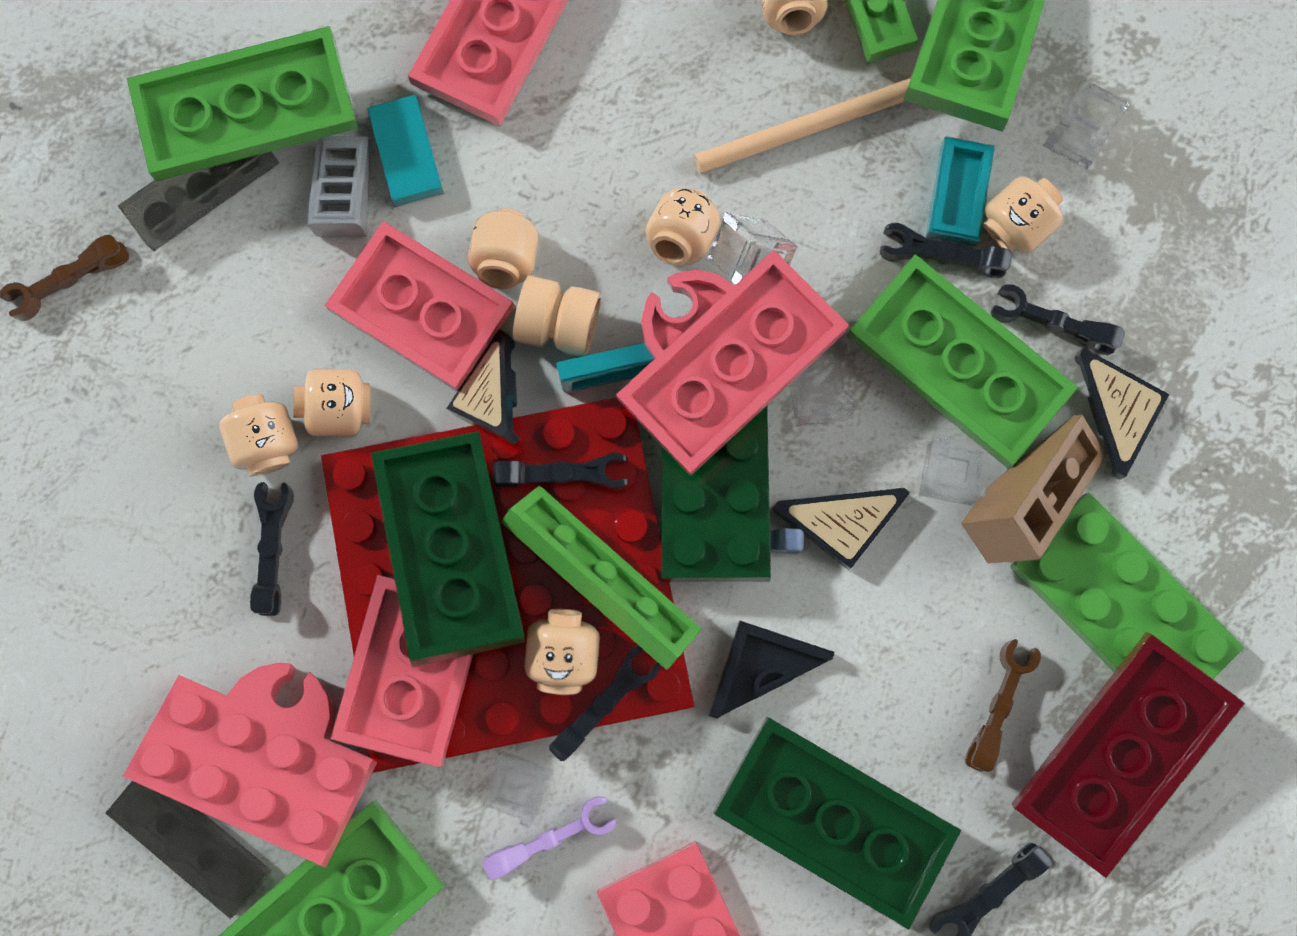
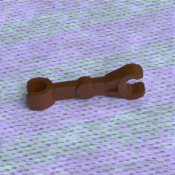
[0,235,129,321]
[965,639,1041,772]

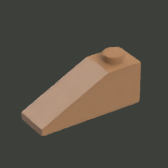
[961,414,1107,564]

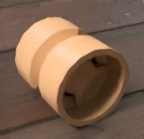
[513,275,602,357]

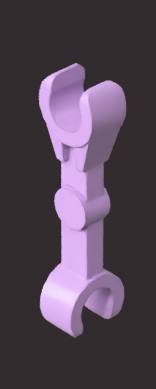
[482,796,617,880]

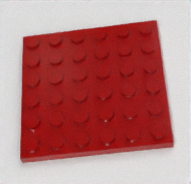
[321,397,695,773]

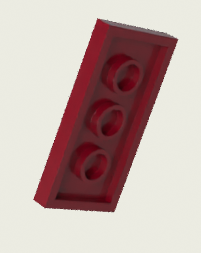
[1011,631,1245,878]

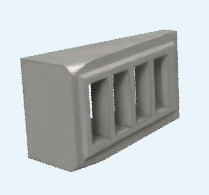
[308,136,370,237]

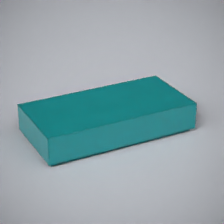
[367,95,444,207]
[926,136,995,247]
[556,343,654,393]

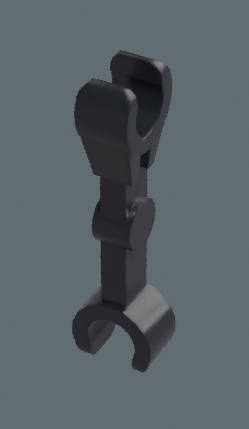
[879,223,1012,278]
[991,284,1125,355]
[493,452,629,491]
[250,482,294,616]
[549,646,660,761]
[929,843,1052,936]

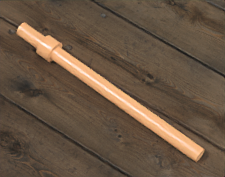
[694,78,911,174]

